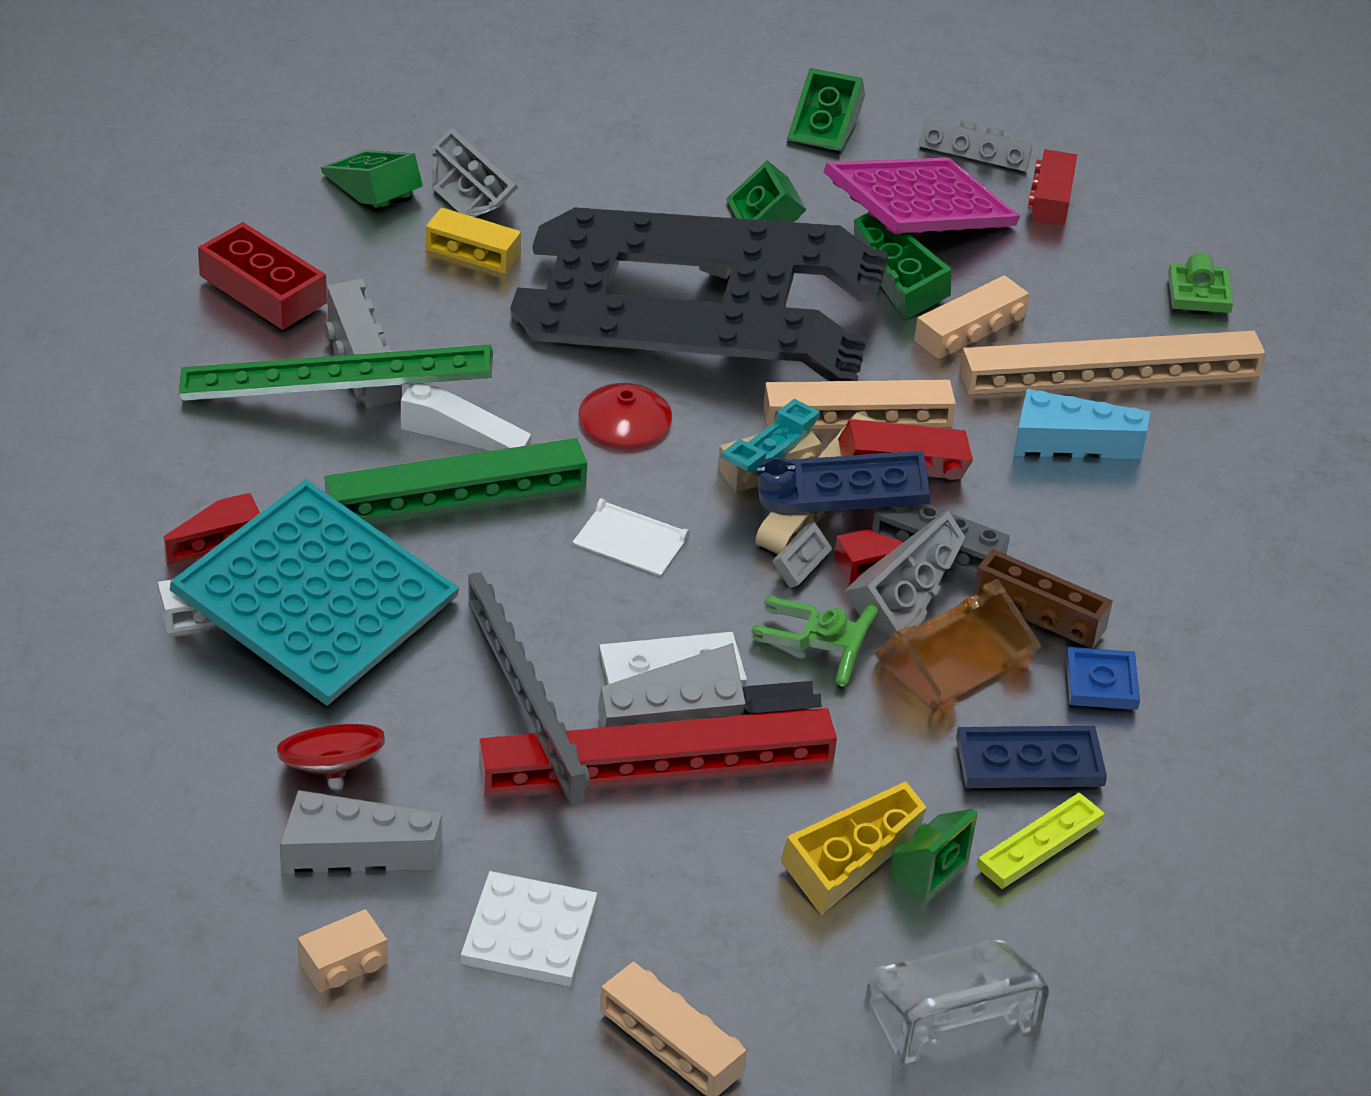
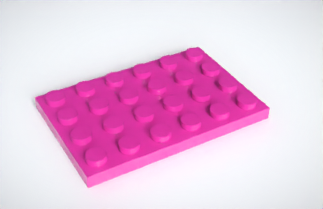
[823,158,1020,235]

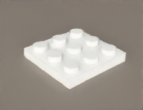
[461,871,597,987]

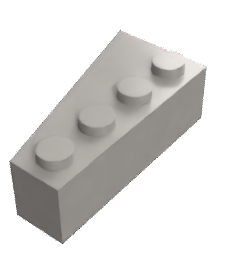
[598,643,745,727]
[280,790,442,874]

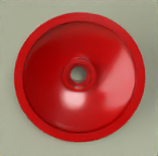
[578,383,672,449]
[277,724,385,779]

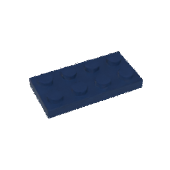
[956,726,1107,788]

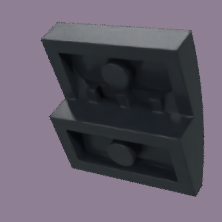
[742,681,822,713]

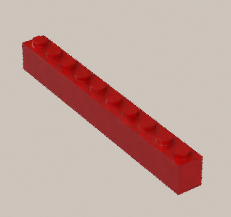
[479,708,837,794]

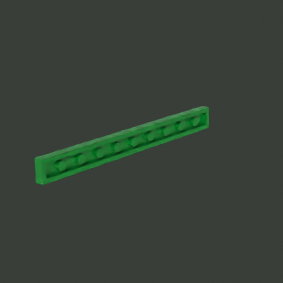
[179,345,493,401]

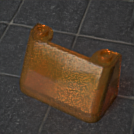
[874,579,1042,713]

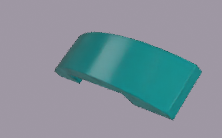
[721,399,820,472]

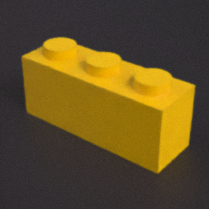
[426,207,521,274]

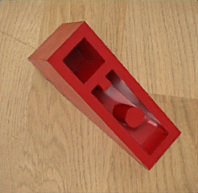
[163,493,260,565]

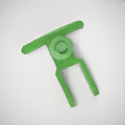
[751,596,879,687]

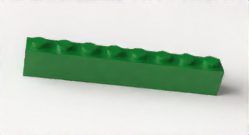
[324,438,587,521]

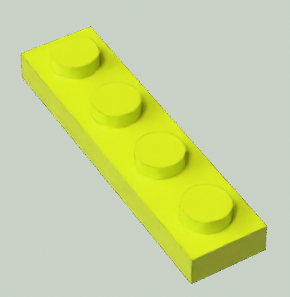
[977,792,1105,889]

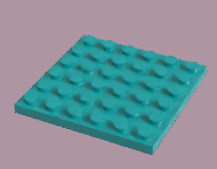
[169,479,459,705]

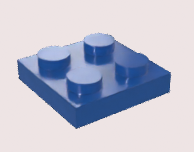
[1066,647,1140,710]

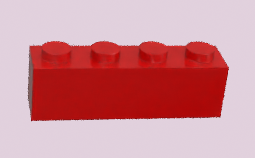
[838,419,973,480]

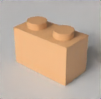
[298,909,388,994]

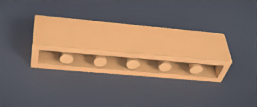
[763,380,956,430]

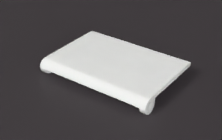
[572,498,690,577]

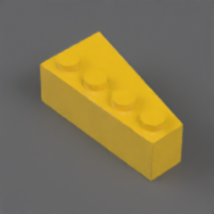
[781,781,927,916]

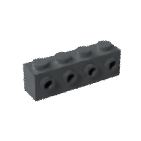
[872,504,1010,577]

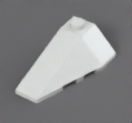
[401,383,531,451]

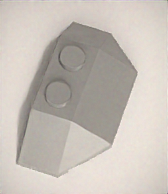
[431,127,518,217]

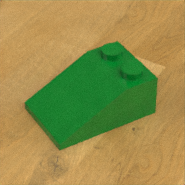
[787,68,865,151]
[321,150,423,208]

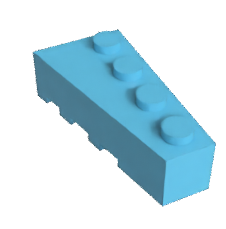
[1014,389,1150,460]

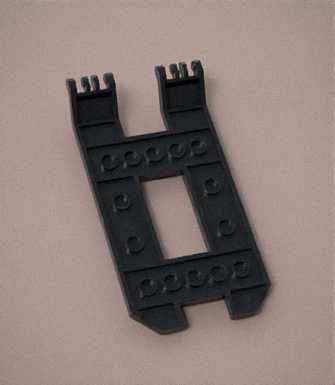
[510,207,888,381]

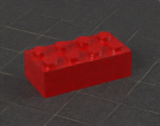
[198,222,327,330]

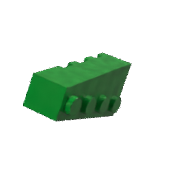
[854,213,952,321]

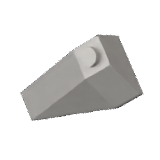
[844,511,965,641]

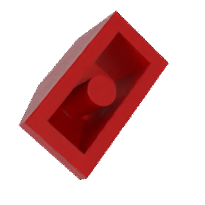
[834,529,903,586]

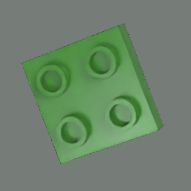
[1168,253,1233,313]

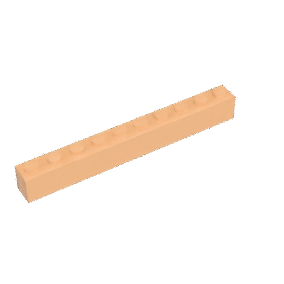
[959,330,1266,395]

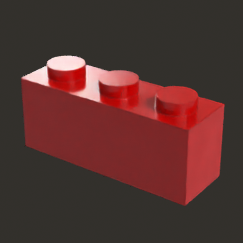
[1028,149,1078,226]

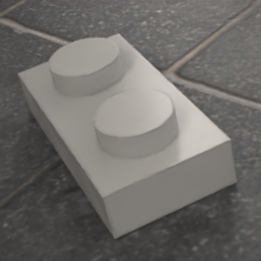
[772,522,832,588]

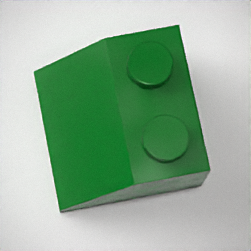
[726,160,807,222]
[890,809,978,901]

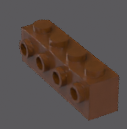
[973,549,1113,649]

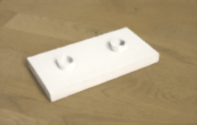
[599,632,747,687]

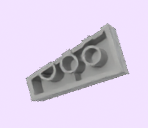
[324,278,402,408]

